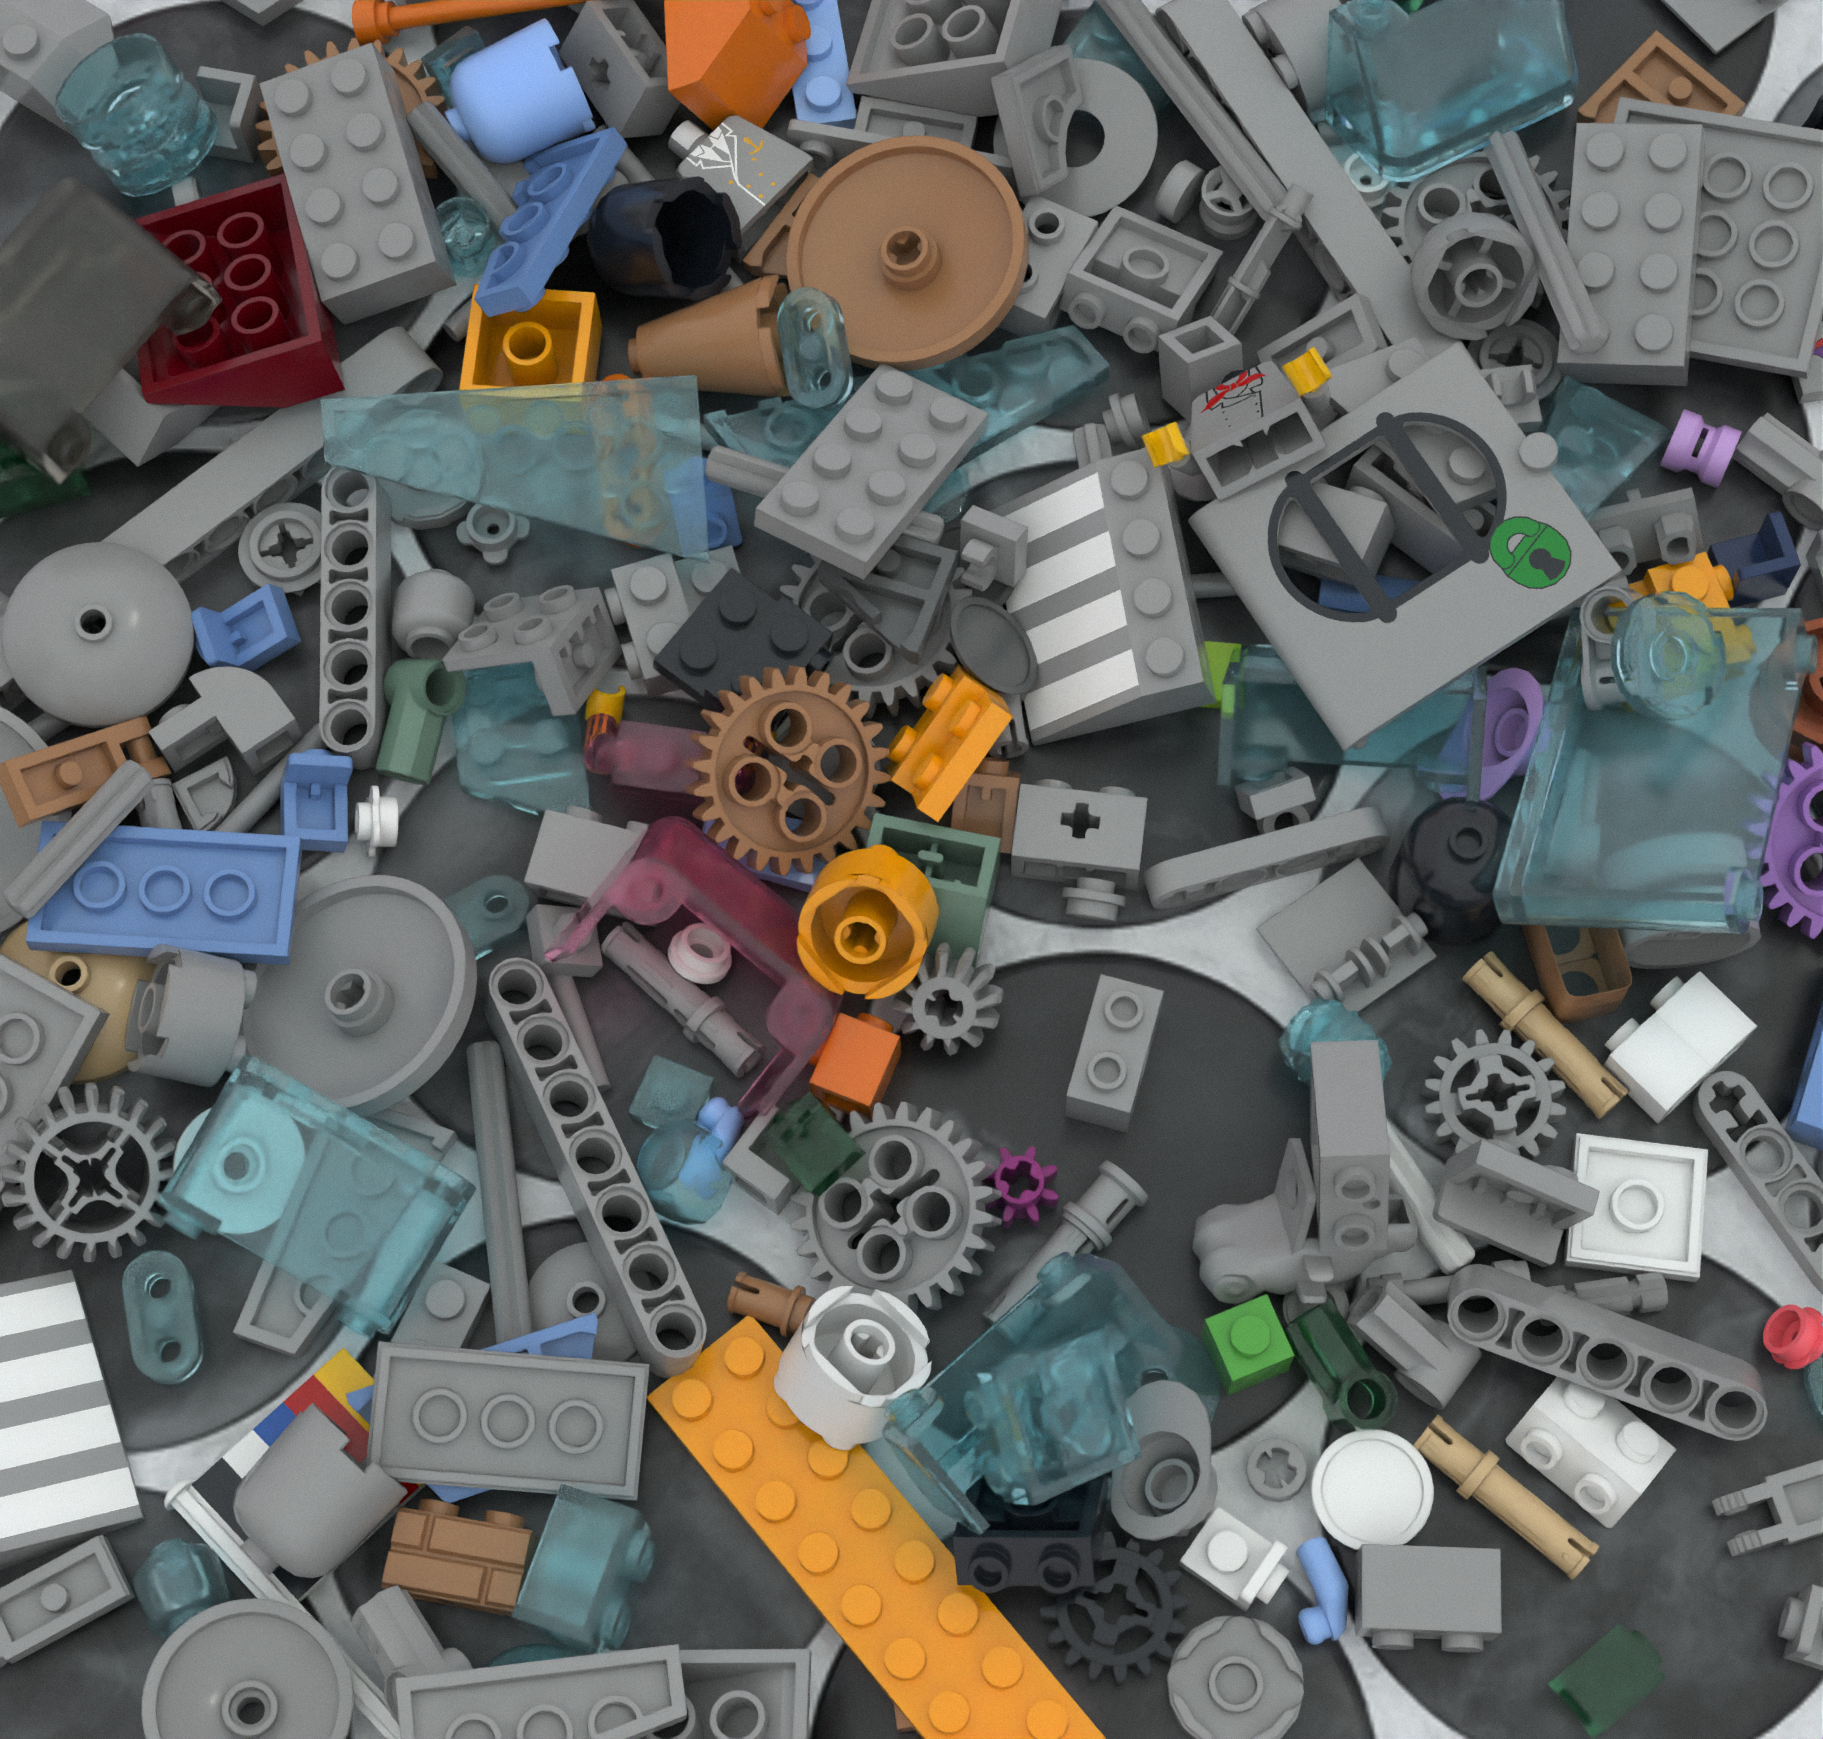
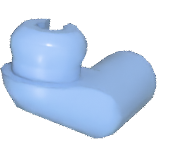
[1296,1537,1349,1645]

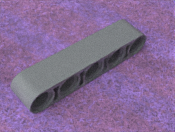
[319,461,391,770]
[1447,1264,1768,1441]

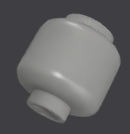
[391,569,475,659]

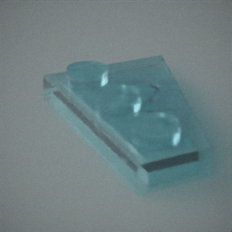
[1541,375,1674,521]

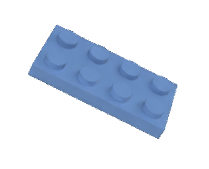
[26,821,303,965]

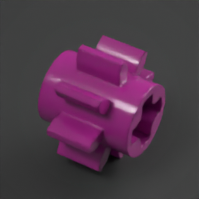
[982,1146,1059,1229]

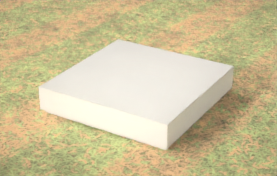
[1563,1133,1708,1282]

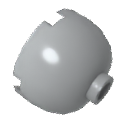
[1410,212,1540,340]

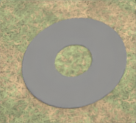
[993,58,1158,217]

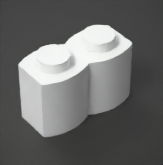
[1603,971,1757,1123]

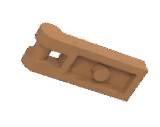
[0,716,172,828]

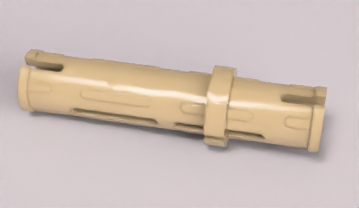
[1462,950,1630,1120]
[1413,1414,1599,1580]

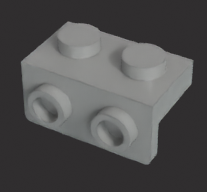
[1432,1139,1600,1267]

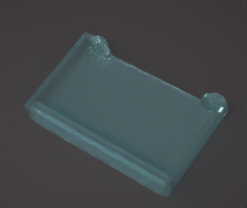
[1492,607,1818,935]

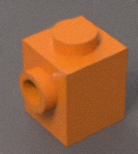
[809,1013,902,1122]

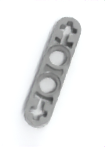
[1143,807,1390,909]
[1692,1071,1823,1294]

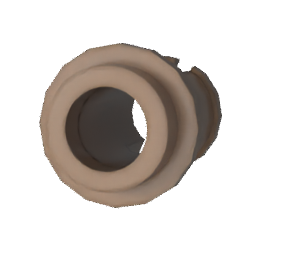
[727,1271,816,1338]

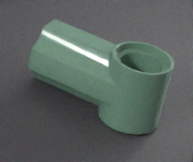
[375,658,467,785]

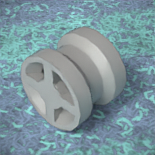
[1199,165,1258,240]

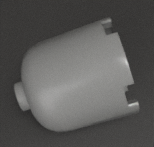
[233,1403,408,1578]

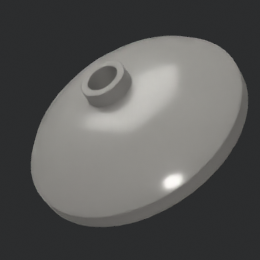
[2,542,195,728]
[142,1598,354,1739]

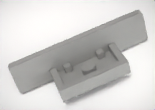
[787,96,1022,199]

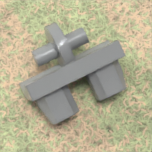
[1581,487,1704,575]

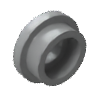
[1102,392,1152,452]
[1062,877,1126,922]

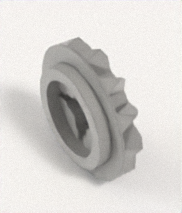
[1467,318,1561,401]
[238,502,321,596]

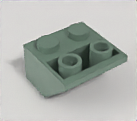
[866,813,1001,969]

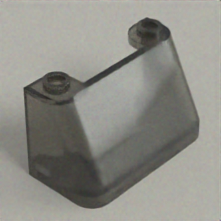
[0,176,222,485]

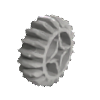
[0,1083,178,1262]

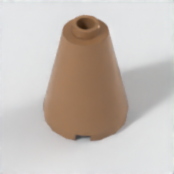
[628,274,801,398]

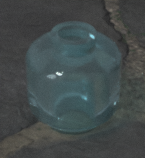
[133,1538,233,1640]

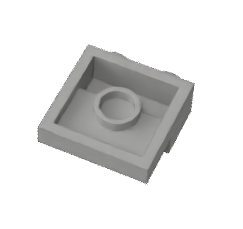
[1059,205,1224,353]
[604,545,741,698]

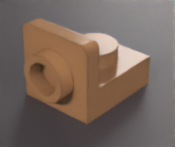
[951,757,1021,854]

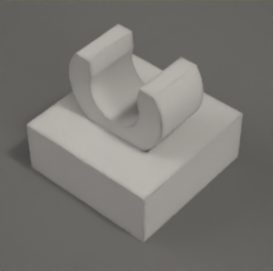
[1478,364,1542,433]
[960,505,1028,591]
[1234,766,1316,835]

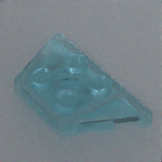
[452,661,592,815]

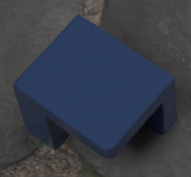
[1707,511,1801,608]

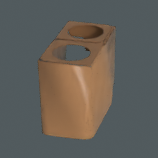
[1518,880,1632,1025]

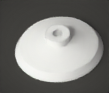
[1311,1429,1434,1550]

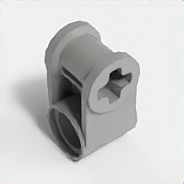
[1579,586,1659,711]

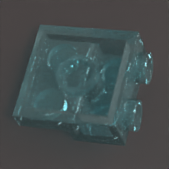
[964,1326,1142,1506]

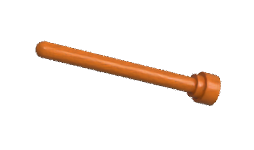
[352,0,595,46]

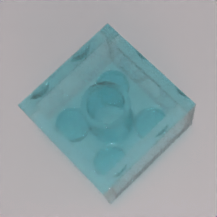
[511,1483,657,1655]

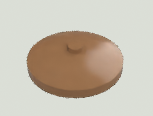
[786,135,1029,371]

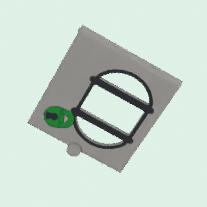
[1188,342,1622,752]

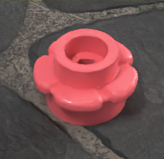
[1763,1304,1823,1370]

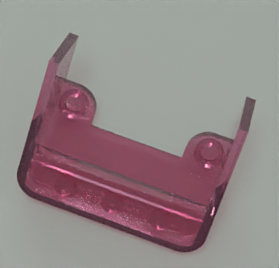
[543,816,847,1119]

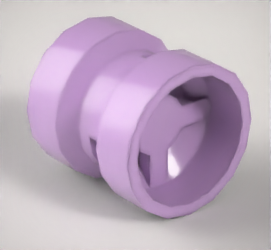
[1660,409,1742,489]

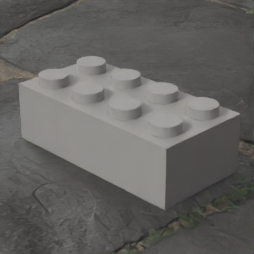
[259,42,457,325]
[1557,123,1705,386]

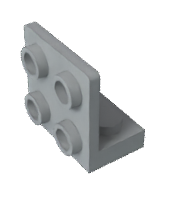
[442,585,622,717]

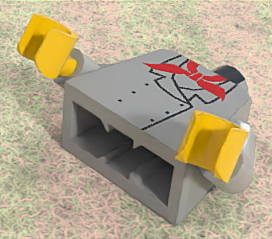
[1141,346,1333,501]

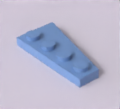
[474,127,628,317]

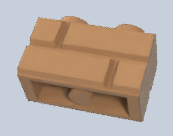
[382,1499,539,1619]

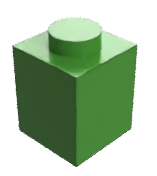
[1201,1294,1295,1396]

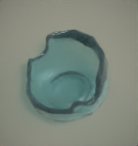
[636,1119,732,1225]

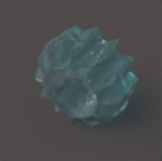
[1278,997,1393,1087]

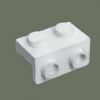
[1506,1377,1677,1528]

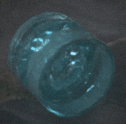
[55,33,218,197]

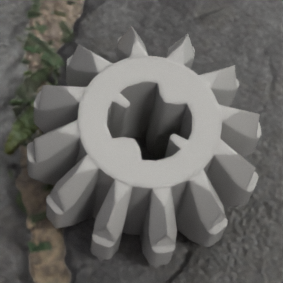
[892,942,1004,1056]

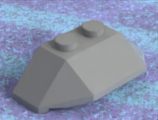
[0,0,127,146]

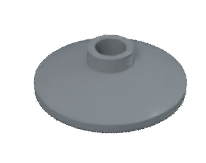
[528,1242,653,1362]

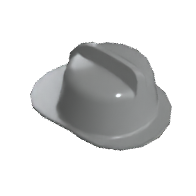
[1110,1380,1218,1541]

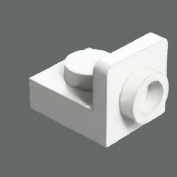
[1179,1506,1290,1612]

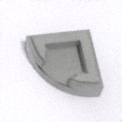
[172,756,238,831]

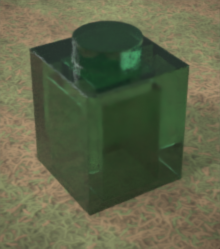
[1548,1624,1667,1738]

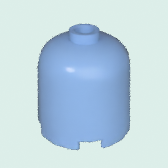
[444,18,596,165]

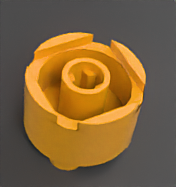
[796,845,940,999]

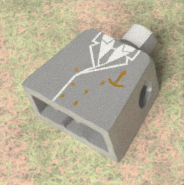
[668,115,815,263]

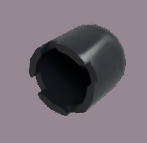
[587,176,742,301]
[1389,796,1524,946]

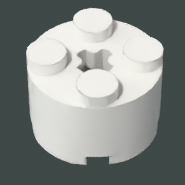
[773,1286,932,1450]

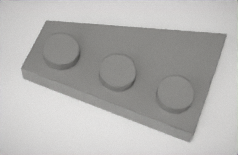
[1327,336,1497,512]

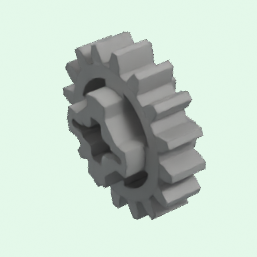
[1421,1029,1566,1162]

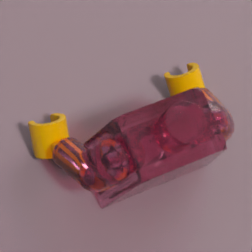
[582,685,777,804]

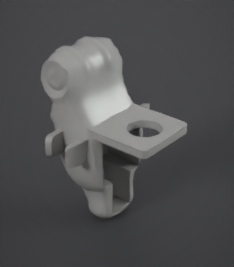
[1192,1138,1418,1304]

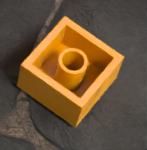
[458,284,603,436]

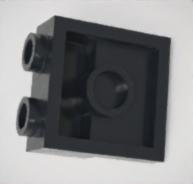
[653,567,834,743]
[953,1466,1109,1594]

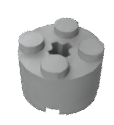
[1242,0,1370,115]
[125,944,257,1087]

